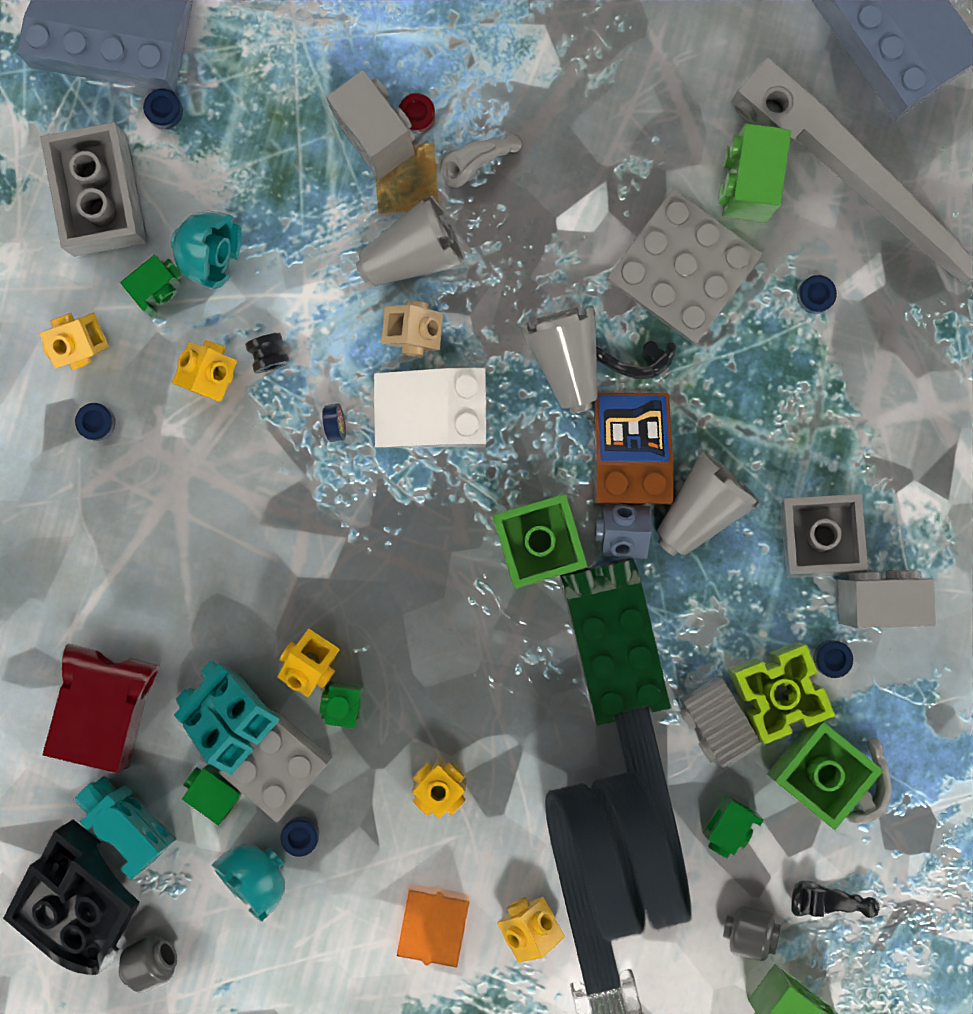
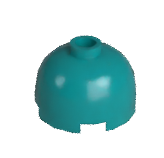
[171,210,241,289]
[212,844,285,922]

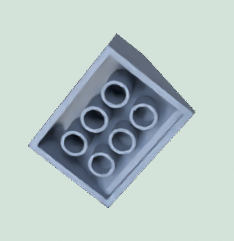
[17,0,193,94]
[811,0,973,120]

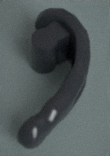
[596,341,676,379]
[791,881,880,919]

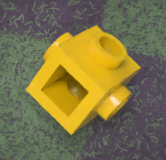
[39,312,109,370]
[172,340,237,402]
[277,629,340,698]
[411,758,466,819]
[497,897,565,963]

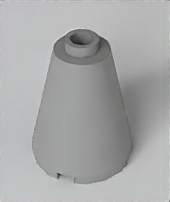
[356,195,464,286]
[520,306,598,413]
[657,452,761,556]

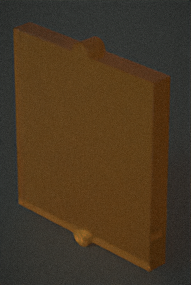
[376,144,439,213]
[397,890,469,968]

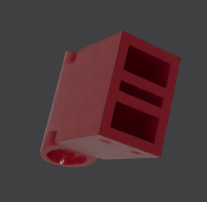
[42,643,160,773]

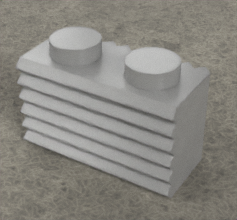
[679,676,762,767]

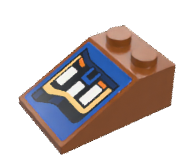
[593,392,673,505]

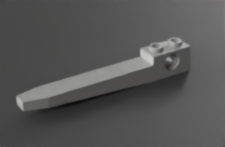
[731,57,973,284]

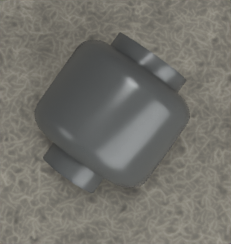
[723,906,781,961]
[118,935,177,993]

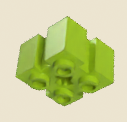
[728,641,835,745]

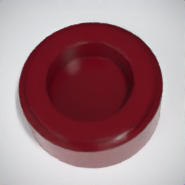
[399,93,435,134]

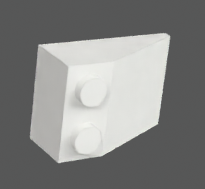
[374,368,486,448]

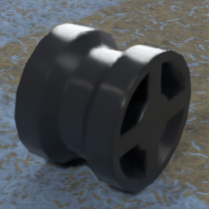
[245,333,290,373]

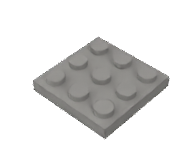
[606,189,763,346]

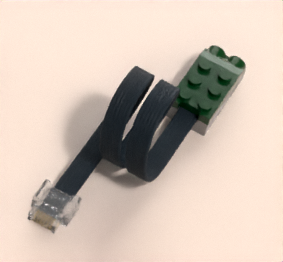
[545,558,692,1014]

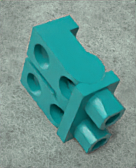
[174,661,280,775]
[73,776,176,880]

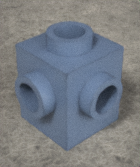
[595,504,651,559]

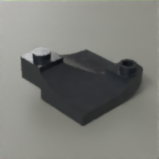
[3,819,140,975]

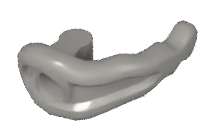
[440,132,522,188]
[846,737,892,823]

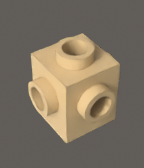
[381,301,443,357]

